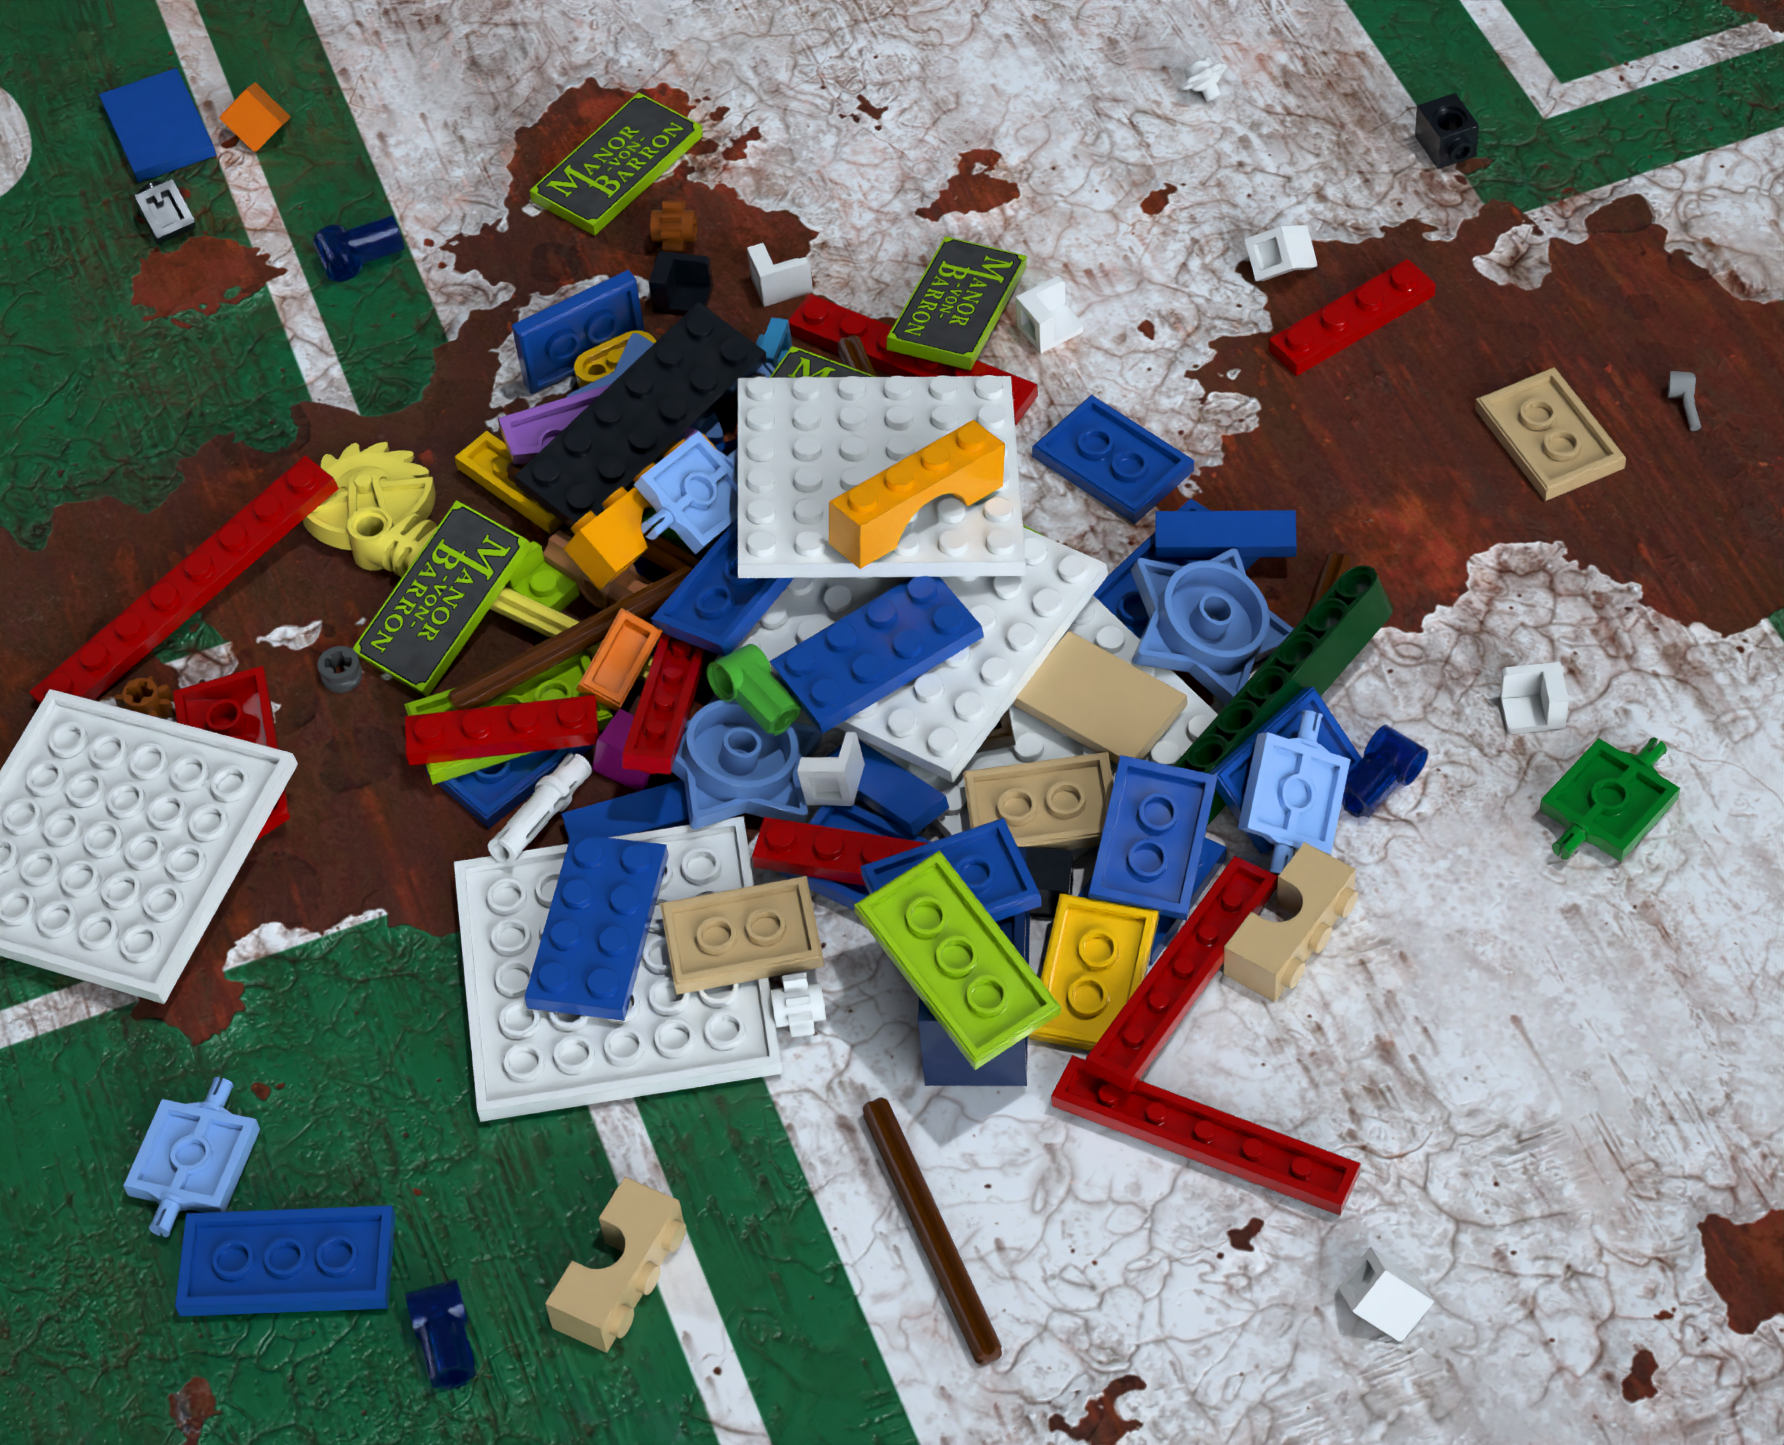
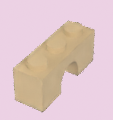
[1224,842,1358,1002]
[545,1177,686,1353]

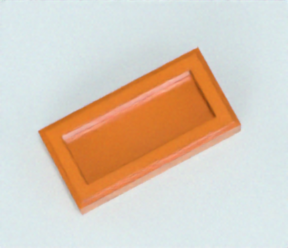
[576,608,663,712]

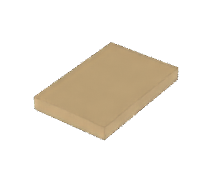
[1475,367,1626,501]
[1013,631,1188,764]
[963,752,1114,850]
[660,876,825,995]

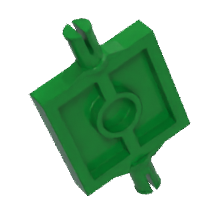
[1539,737,1680,862]

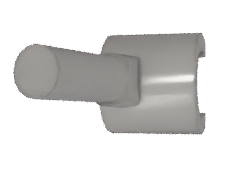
[1668,371,1701,431]

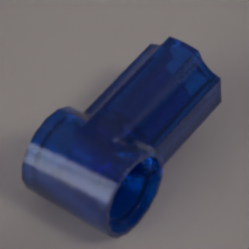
[313,215,405,282]
[1341,724,1429,818]
[405,1278,477,1390]

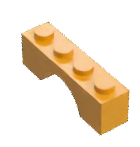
[829,420,1005,569]
[563,434,716,590]

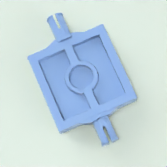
[633,431,738,555]
[1237,710,1351,876]
[123,1077,260,1237]

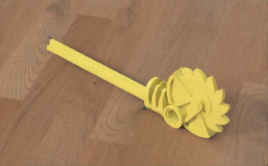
[303,442,653,683]

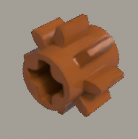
[650,200,698,252]
[114,676,176,720]

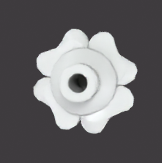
[1180,57,1228,102]

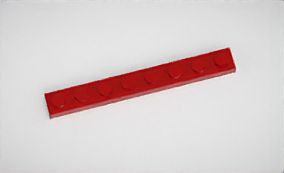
[29,455,339,706]

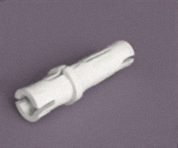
[488,753,592,865]

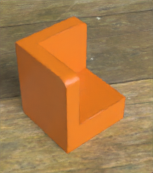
[219,82,291,152]

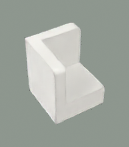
[1245,225,1317,281]
[747,243,813,307]
[1016,276,1083,353]
[1499,662,1569,734]
[797,732,865,806]
[1338,1246,1434,1341]

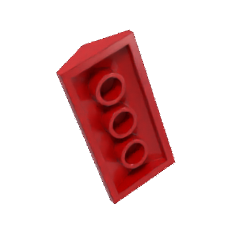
[173,665,290,842]

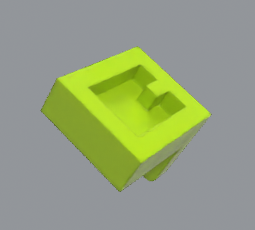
[506,541,580,612]

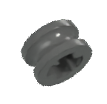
[317,646,363,693]

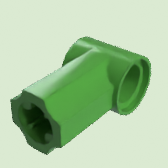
[707,644,802,736]

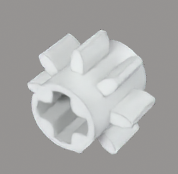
[771,972,826,1038]

